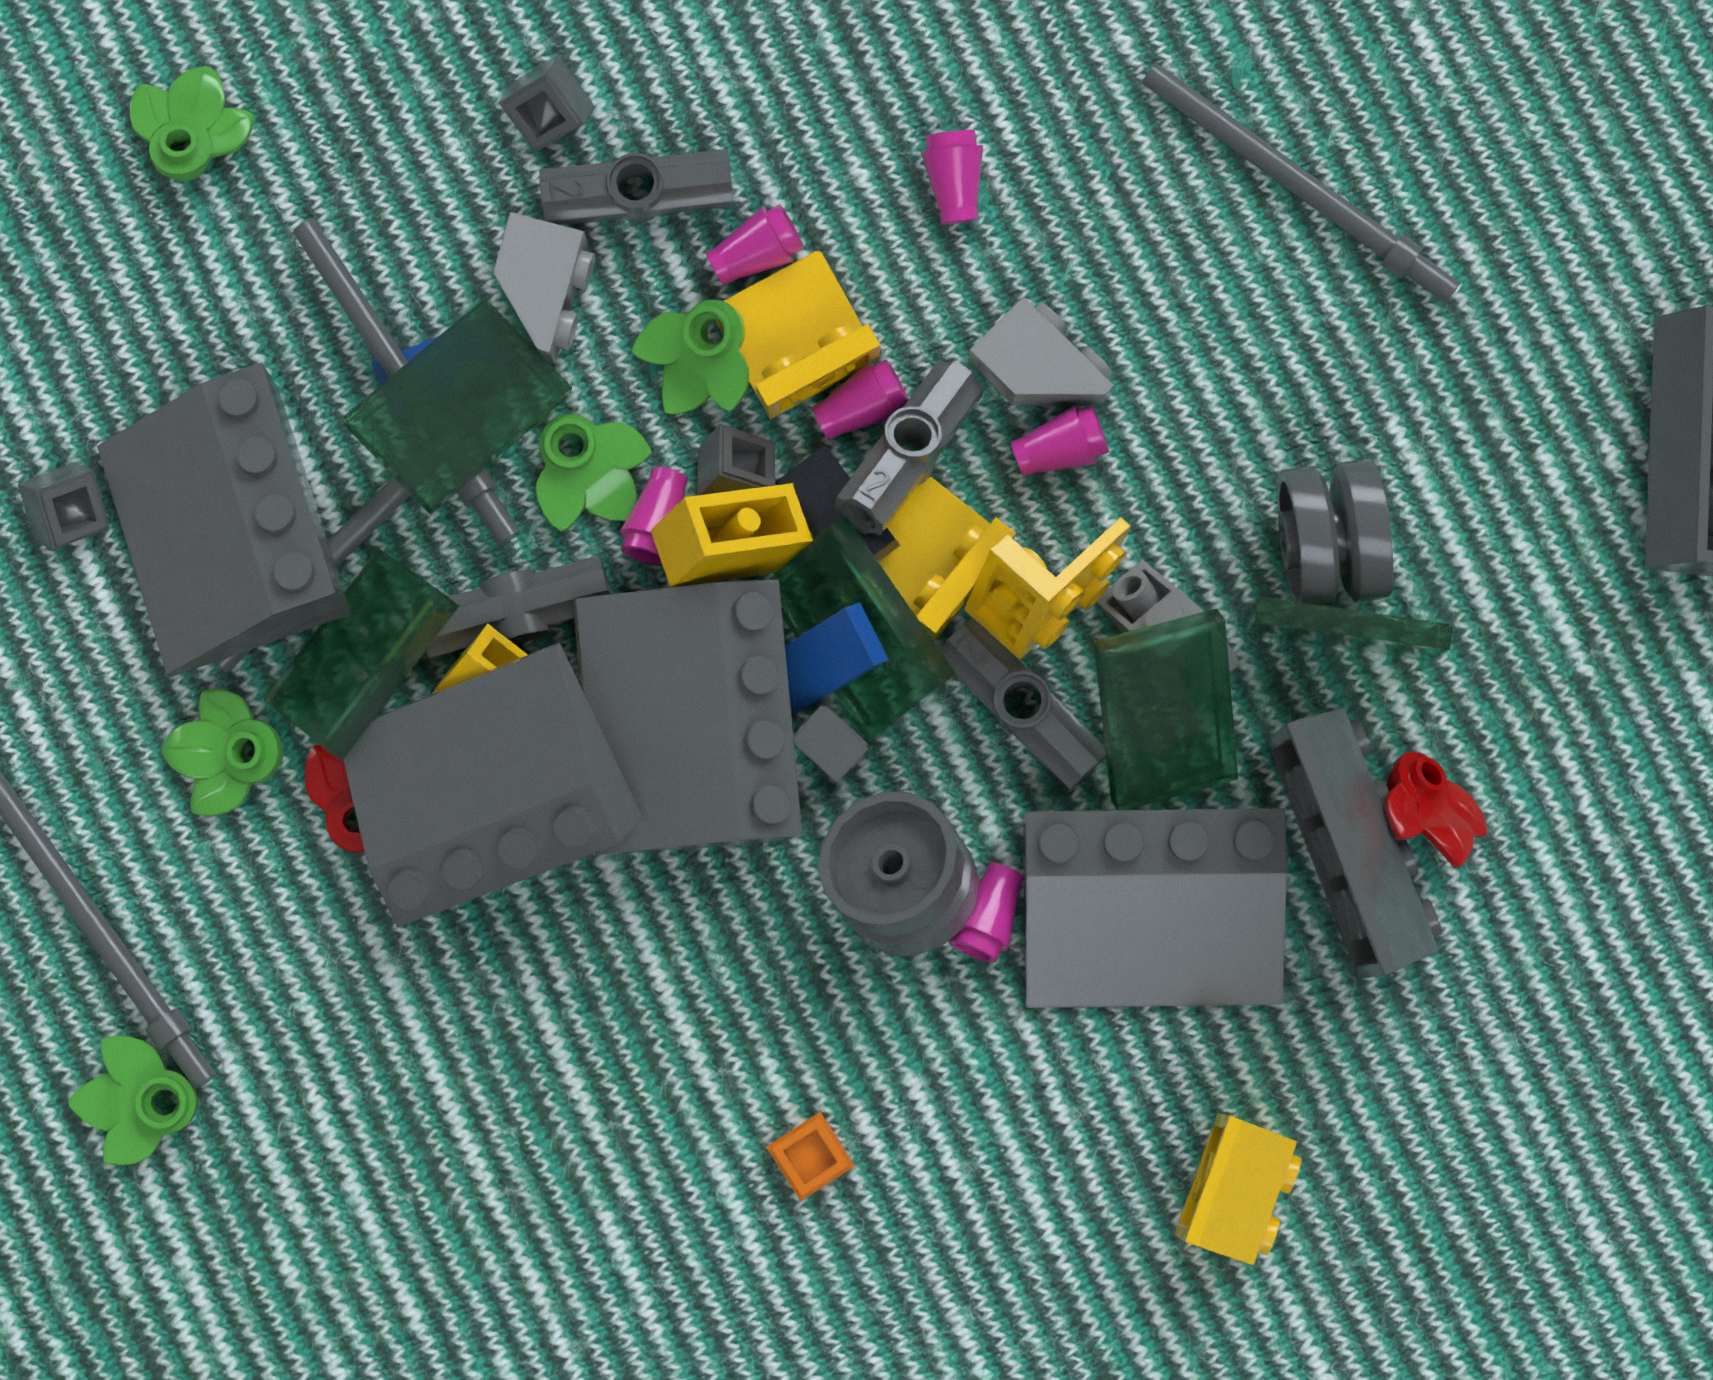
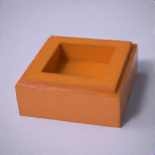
[766,1111,855,1201]

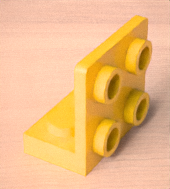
[715,251,880,420]
[856,477,1016,642]
[964,517,1131,660]

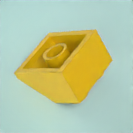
[1174,1113,1302,1265]

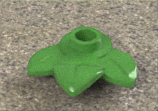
[130,66,254,181]
[632,300,749,415]
[535,414,652,532]
[161,689,284,816]
[68,1035,198,1165]

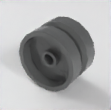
[1277,458,1393,610]
[818,792,979,956]

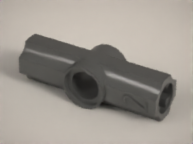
[539,149,734,225]
[835,360,984,535]
[415,555,612,660]
[936,618,1110,792]

